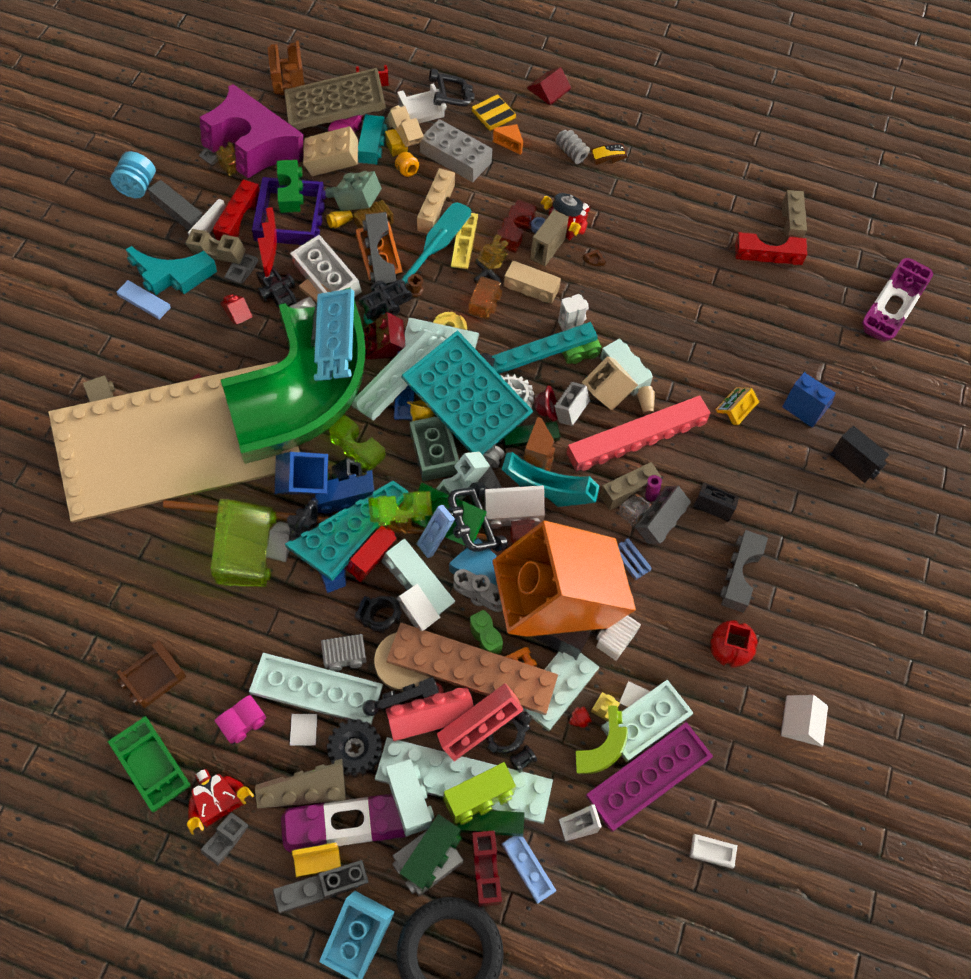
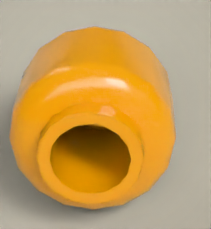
[395,152,419,177]

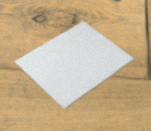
[619,681,650,707]
[290,714,317,746]

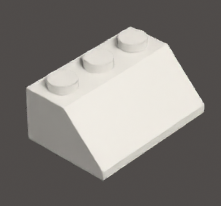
[483,486,545,529]

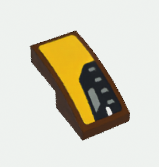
[590,143,628,165]

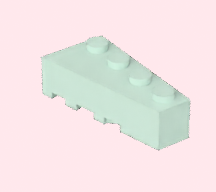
[381,538,455,615]

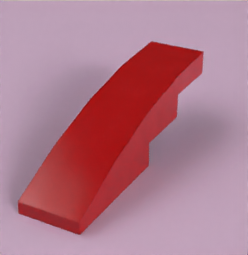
[257,207,277,277]

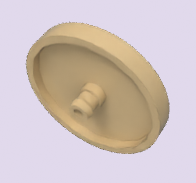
[374,632,430,692]

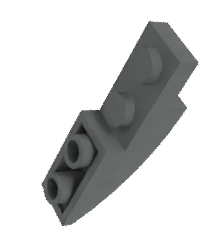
[272,860,368,914]

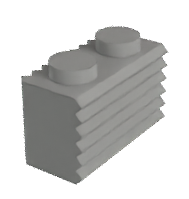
[554,382,590,426]
[321,634,366,671]

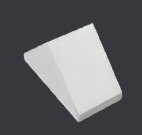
[559,805,601,841]

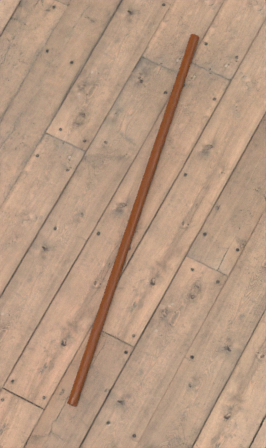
[163,500,488,542]

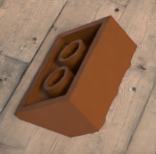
[524,417,555,472]

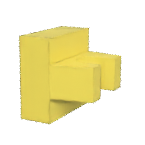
[591,692,620,722]

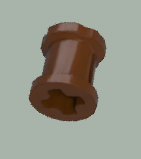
[407,274,423,297]

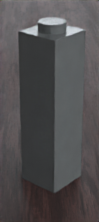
[148,180,203,231]

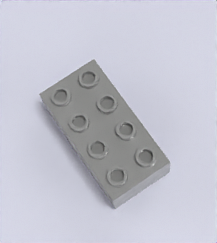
[420,119,492,182]

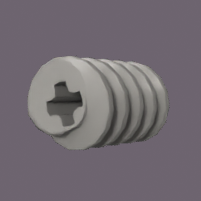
[555,130,590,164]

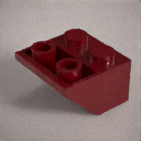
[363,312,406,359]

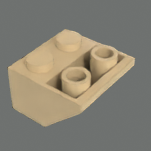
[582,356,638,410]

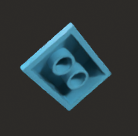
[319,891,395,979]

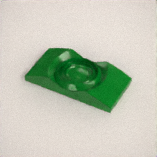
[407,482,487,546]
[107,716,191,813]

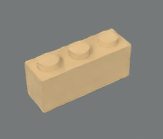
[504,261,561,304]

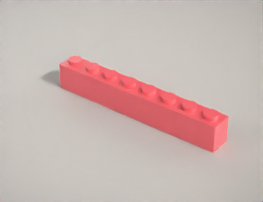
[566,396,710,472]

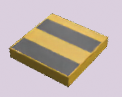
[472,94,516,131]

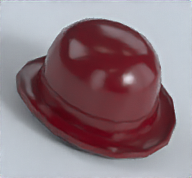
[534,385,558,421]

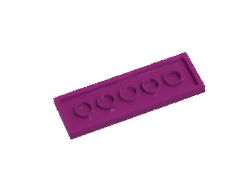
[586,722,713,832]

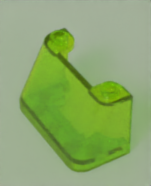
[211,499,276,587]

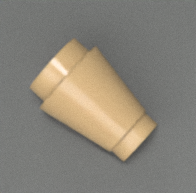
[637,386,655,415]

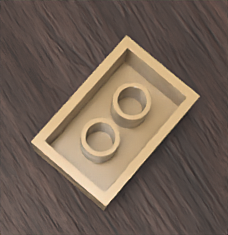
[303,126,358,176]

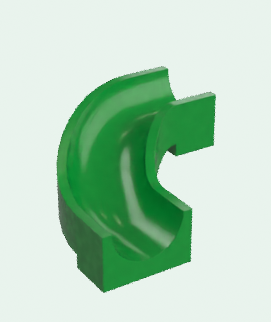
[220,287,365,464]

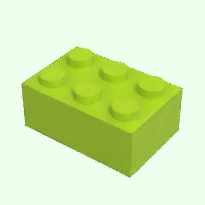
[443,762,516,825]

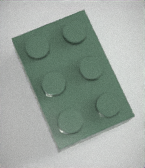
[410,417,459,482]

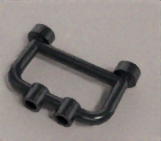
[429,68,475,107]
[447,482,507,552]

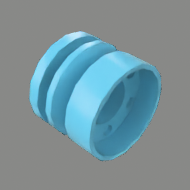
[110,151,156,198]

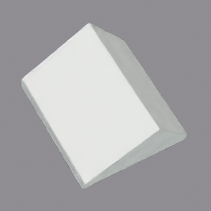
[396,584,440,631]
[781,695,828,747]

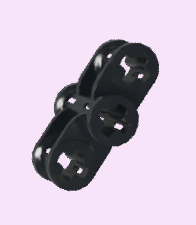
[256,266,297,309]
[358,280,412,318]

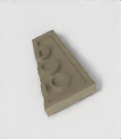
[255,759,346,808]

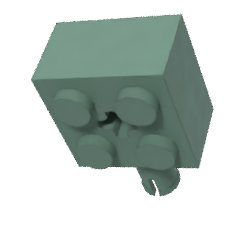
[325,171,382,211]

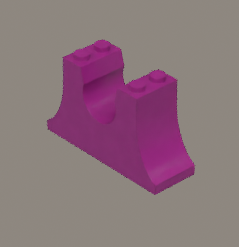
[200,84,303,178]

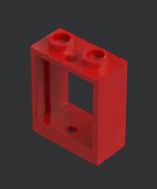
[346,525,397,582]

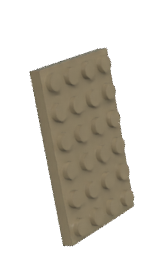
[285,68,386,130]

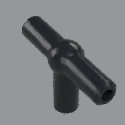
[474,258,502,284]

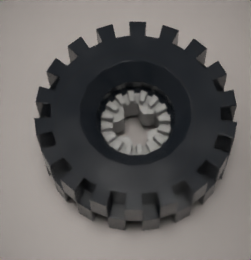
[327,719,382,778]

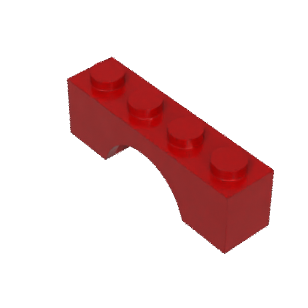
[213,179,260,241]
[735,232,807,265]

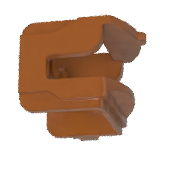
[267,40,305,95]

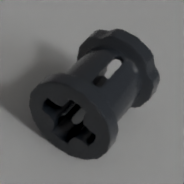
[509,745,537,773]

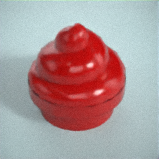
[569,706,592,728]

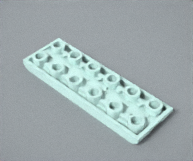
[352,329,446,421]

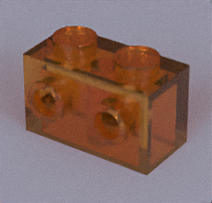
[469,276,502,320]

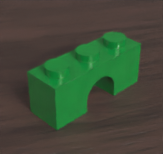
[277,160,303,213]

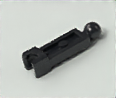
[362,677,439,717]

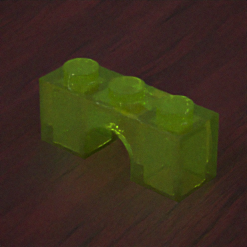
[329,415,386,471]
[368,491,432,526]

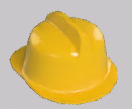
[407,400,435,421]

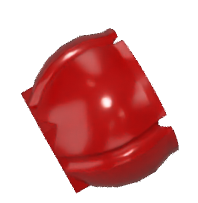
[710,620,758,668]

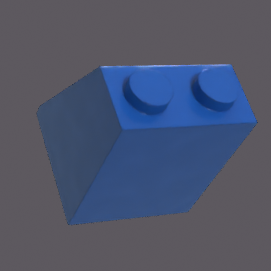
[782,372,836,428]
[275,452,328,495]

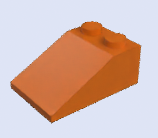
[355,222,403,281]

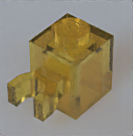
[216,142,238,176]
[477,235,508,269]

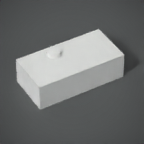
[290,235,362,297]

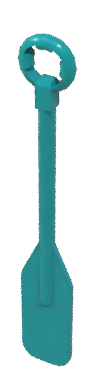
[364,202,471,325]

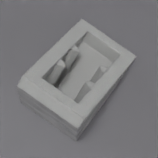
[266,522,291,562]

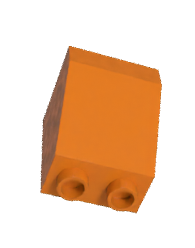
[492,520,636,637]

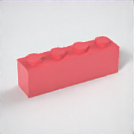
[437,683,523,761]
[386,688,474,741]

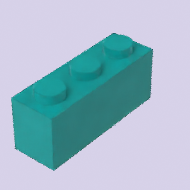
[358,114,388,165]

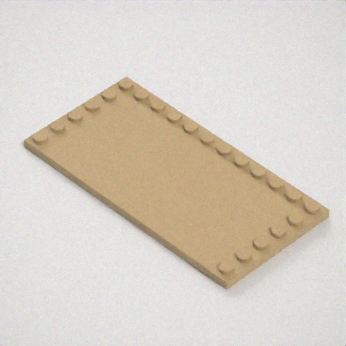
[48,361,300,523]

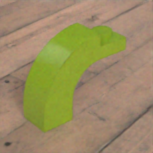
[576,705,628,774]

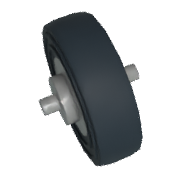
[553,193,583,217]

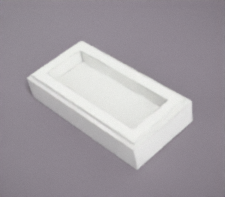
[689,834,738,869]

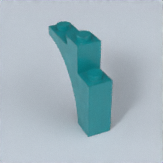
[126,246,217,295]
[502,452,600,507]

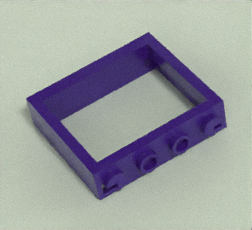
[252,177,326,245]

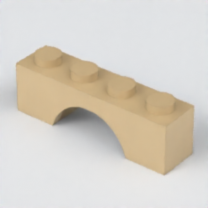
[417,168,455,234]

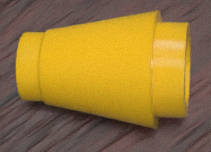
[326,210,353,229]

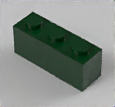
[399,814,462,892]

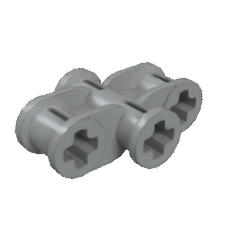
[453,569,503,612]

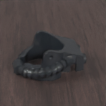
[287,498,318,541]
[355,596,402,633]
[485,711,532,753]

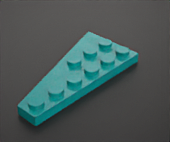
[285,481,409,581]

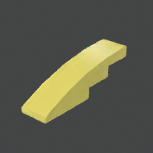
[451,213,478,269]

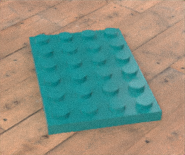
[401,330,533,455]

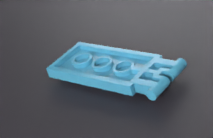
[314,289,354,381]

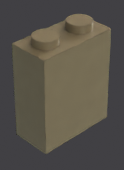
[530,210,569,266]

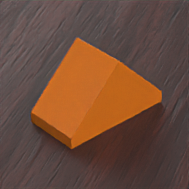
[493,124,523,155]

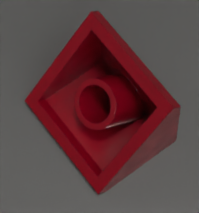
[527,67,571,105]

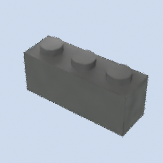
[635,486,691,544]

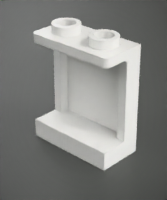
[397,83,446,123]

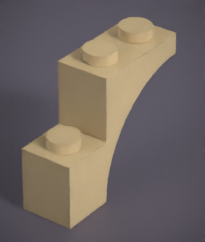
[385,106,424,147]

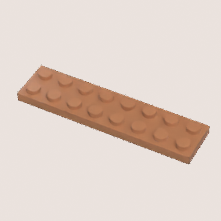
[387,623,558,715]

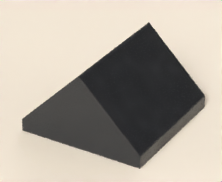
[693,482,739,522]

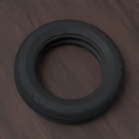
[397,897,503,979]

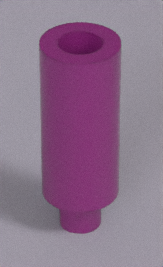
[645,475,662,502]

